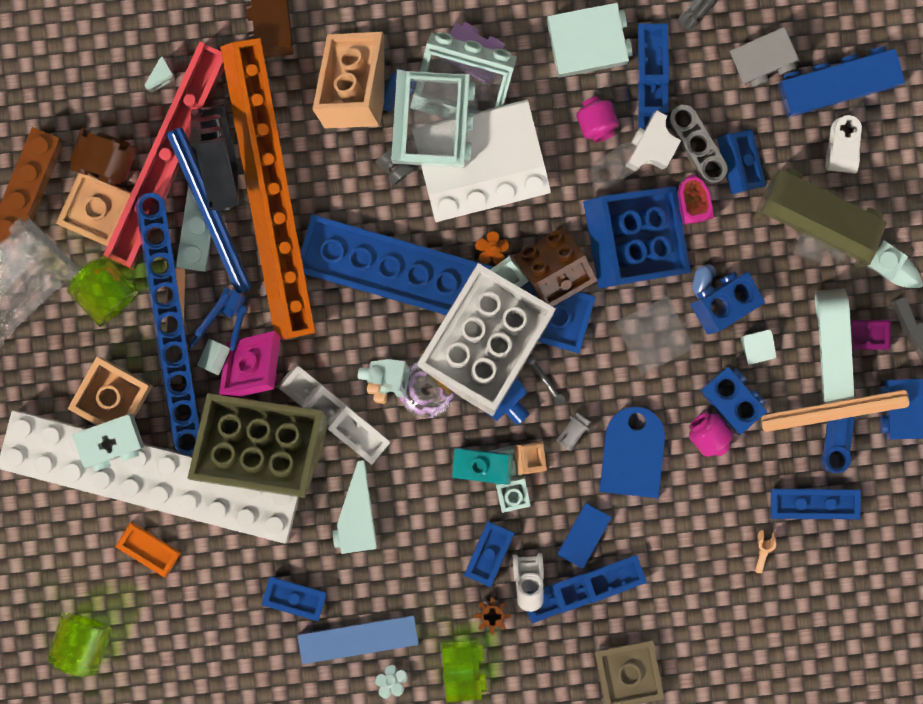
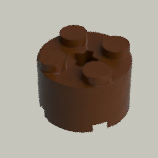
[70,128,138,185]

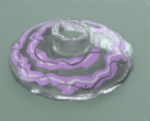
[399,362,456,418]

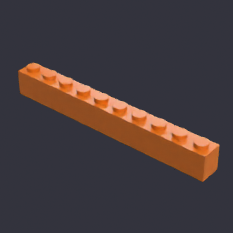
[220,38,315,339]

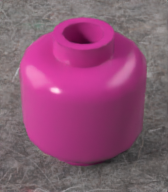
[576,97,619,143]
[689,412,733,457]

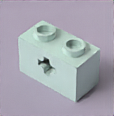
[72,414,145,472]

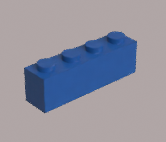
[778,46,906,118]

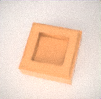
[514,442,547,475]

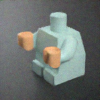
[358,359,410,404]

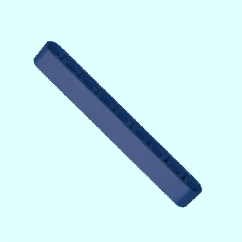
[136,192,199,456]

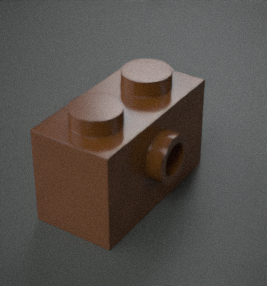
[246,0,294,58]

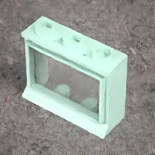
[410,32,517,119]
[391,69,475,168]

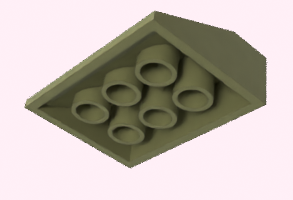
[187,393,328,498]

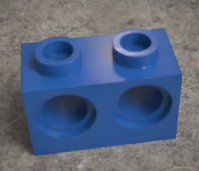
[690,271,765,335]
[699,367,767,435]

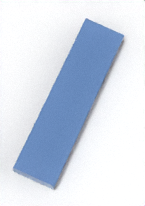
[297,615,419,664]

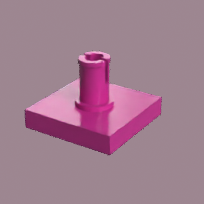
[219,331,281,398]

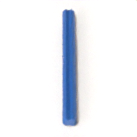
[167,128,252,293]

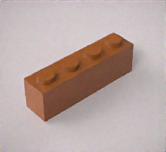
[0,127,65,250]

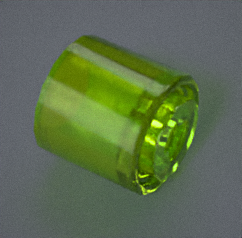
[67,256,138,327]
[47,613,112,677]

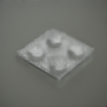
[615,296,694,375]

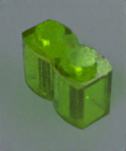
[441,638,487,703]

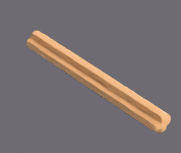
[761,390,909,432]

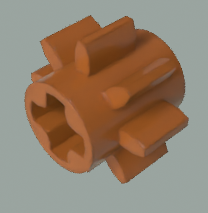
[474,597,511,635]

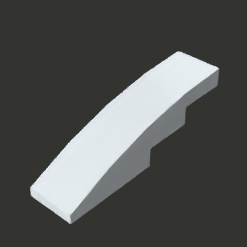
[277,364,390,465]

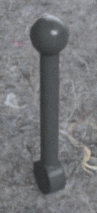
[525,354,566,406]

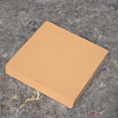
[56,173,131,246]

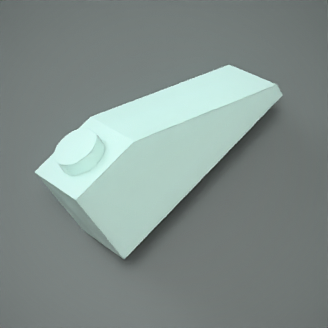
[333,460,377,554]

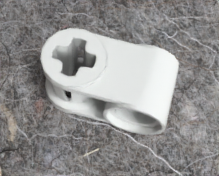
[825,115,862,174]
[513,553,544,612]

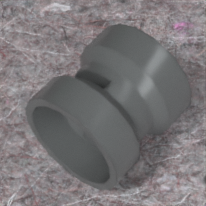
[375,148,416,186]

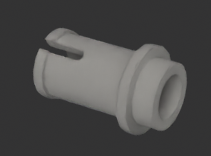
[556,412,591,451]

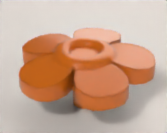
[475,231,509,265]

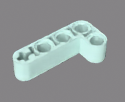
[815,288,854,404]

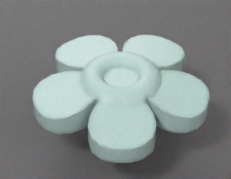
[375,665,408,699]

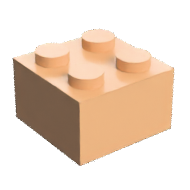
[68,357,153,425]

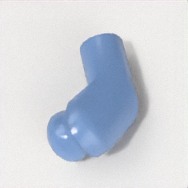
[692,264,717,306]

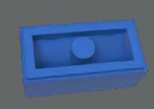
[717,129,766,194]

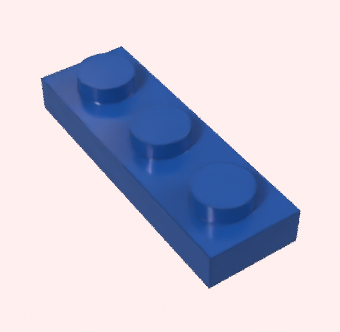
[770,489,861,520]

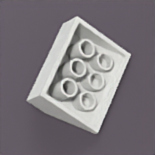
[412,100,551,222]
[417,263,556,416]

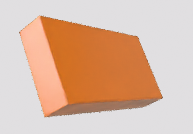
[115,521,182,578]

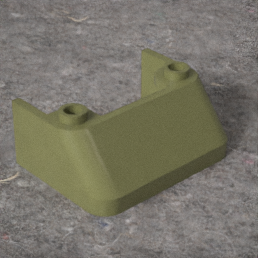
[753,168,887,268]

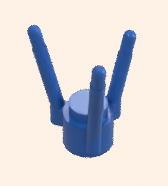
[189,288,248,351]

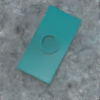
[452,448,513,485]

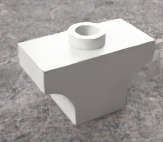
[625,110,681,171]

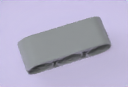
[668,105,727,185]

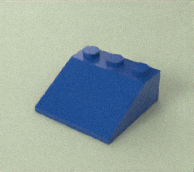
[583,186,691,289]

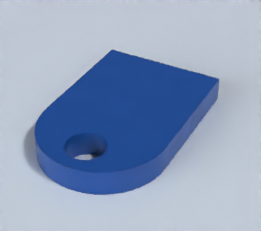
[599,407,665,498]

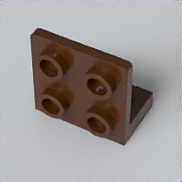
[514,227,597,307]

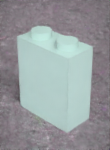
[547,3,633,78]

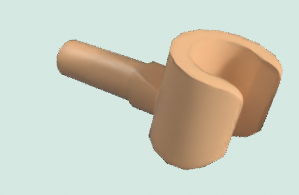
[755,530,776,573]

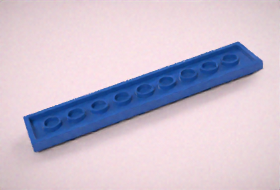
[300,215,596,354]

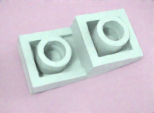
[490,445,531,513]

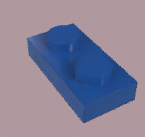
[464,521,514,587]
[262,576,327,621]

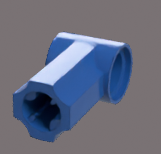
[821,417,854,474]

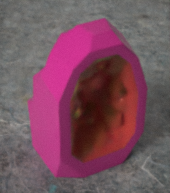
[678,174,714,225]

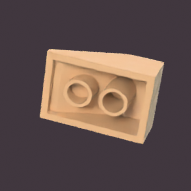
[313,32,384,128]

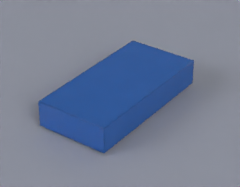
[557,503,612,569]

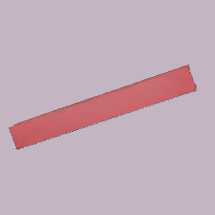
[104,41,224,270]

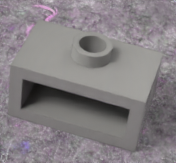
[730,27,800,87]

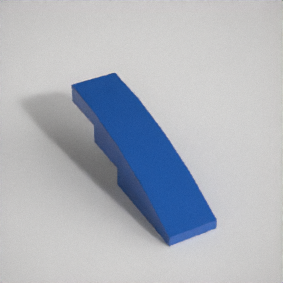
[637,23,669,130]
[527,555,647,623]

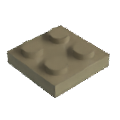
[594,639,665,704]

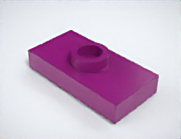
[850,320,891,350]

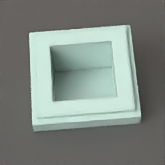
[145,56,175,93]
[741,329,776,365]

